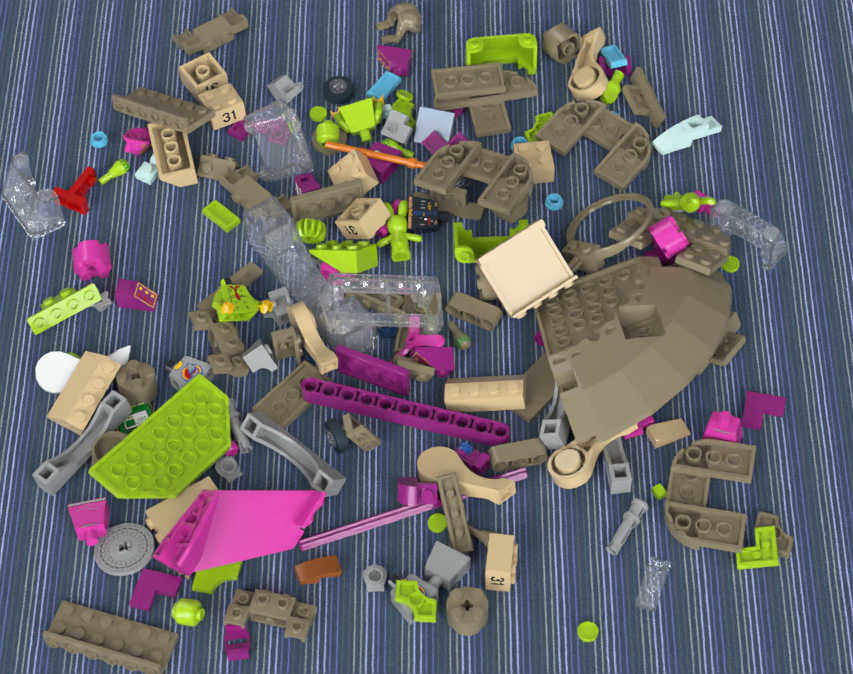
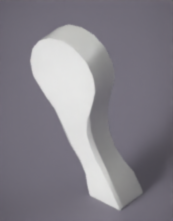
[35,345,131,394]

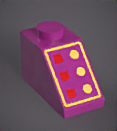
[377,45,412,77]
[115,279,159,312]
[410,347,455,378]

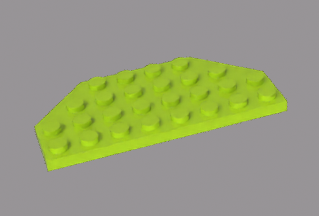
[88,373,231,499]

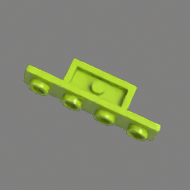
[26,283,102,335]

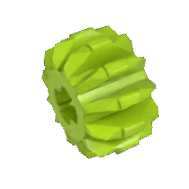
[295,218,326,245]

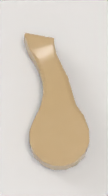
[568,27,608,102]
[287,301,338,374]
[547,424,638,489]
[417,446,516,505]

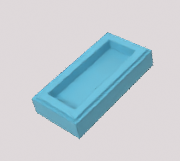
[599,44,628,69]
[367,71,401,100]

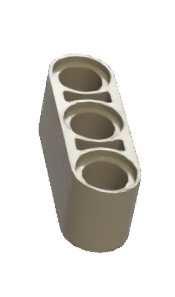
[445,292,503,331]
[488,438,548,472]

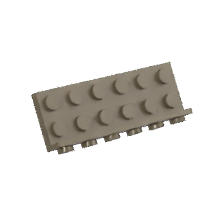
[111,87,216,134]
[42,600,179,674]

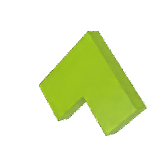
[736,525,779,570]

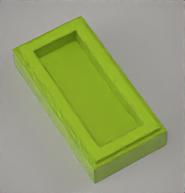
[202,199,241,233]

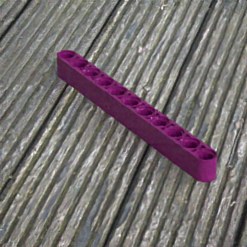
[301,378,510,446]

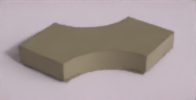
[754,511,794,559]

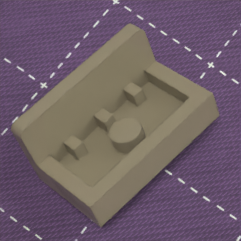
[197,153,240,181]
[271,327,303,364]
[392,355,435,382]
[342,413,382,452]

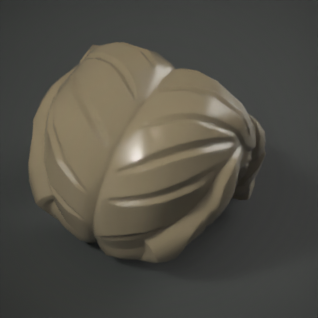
[376,3,422,44]

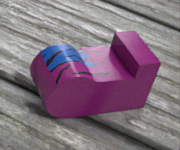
[454,442,490,476]

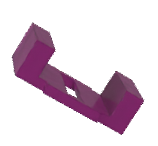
[598,55,632,78]
[224,623,251,661]

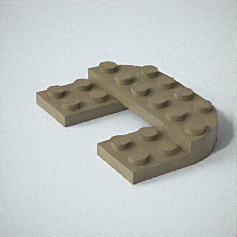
[535,99,651,192]
[413,141,534,216]
[608,207,732,276]
[664,439,756,553]

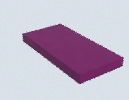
[335,344,410,397]

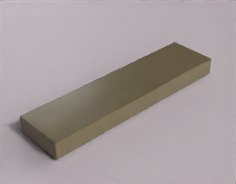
[436,472,475,554]

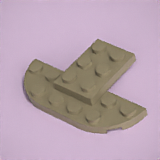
[433,70,538,138]

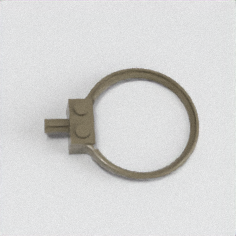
[561,193,654,273]

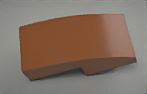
[294,555,342,585]

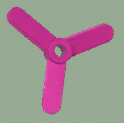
[389,313,445,363]

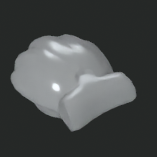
[215,456,243,483]
[363,563,387,592]

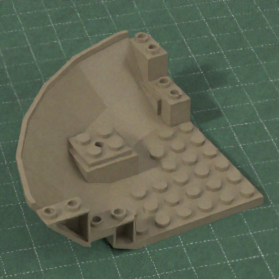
[535,256,733,443]

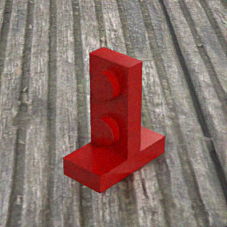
[52,166,97,215]

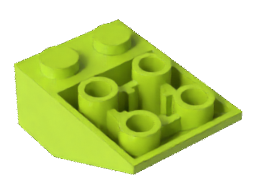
[309,240,378,273]

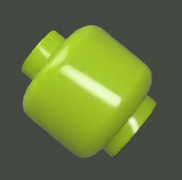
[316,120,340,148]
[172,598,205,627]

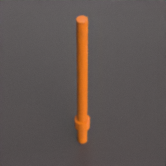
[325,141,427,169]

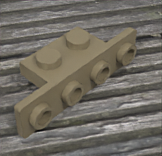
[622,67,666,128]
[413,187,485,221]
[197,262,263,313]
[342,283,409,325]
[697,311,746,375]

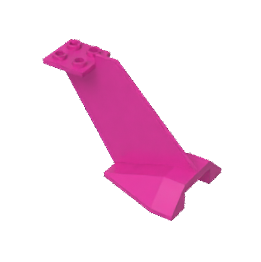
[152,489,326,576]

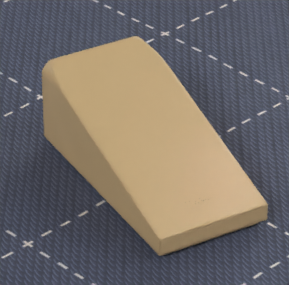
[646,418,691,449]

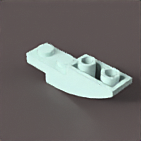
[652,115,722,155]

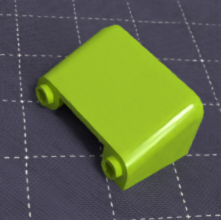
[464,33,537,75]
[453,220,529,263]

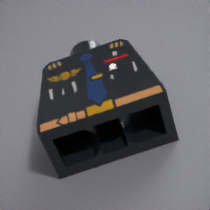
[408,196,449,234]

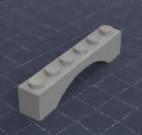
[539,380,570,450]
[32,390,133,496]
[240,411,347,497]
[602,436,632,494]

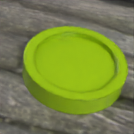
[396,90,414,101]
[309,106,327,122]
[721,256,740,273]
[428,513,447,533]
[577,621,598,642]

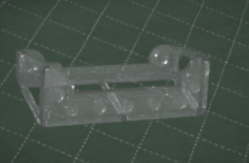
[319,273,444,335]

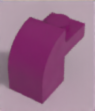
[397,477,438,506]

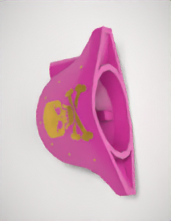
[123,128,152,156]

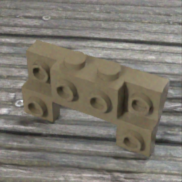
[172,7,249,56]
[219,164,291,224]
[188,309,249,378]
[224,589,317,642]

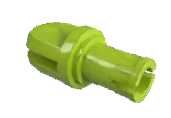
[600,70,624,104]

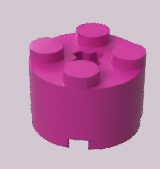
[648,215,689,260]
[72,240,112,281]

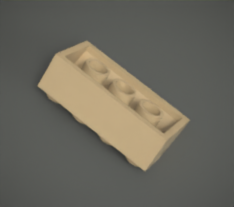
[147,123,198,187]
[47,351,121,436]
[444,374,526,413]

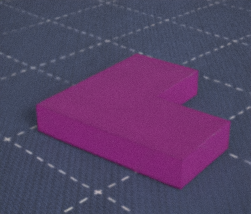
[741,391,786,430]
[129,568,183,612]

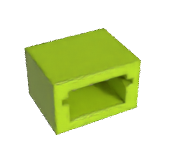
[651,483,667,501]

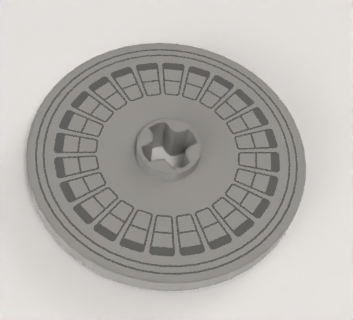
[94,523,155,576]

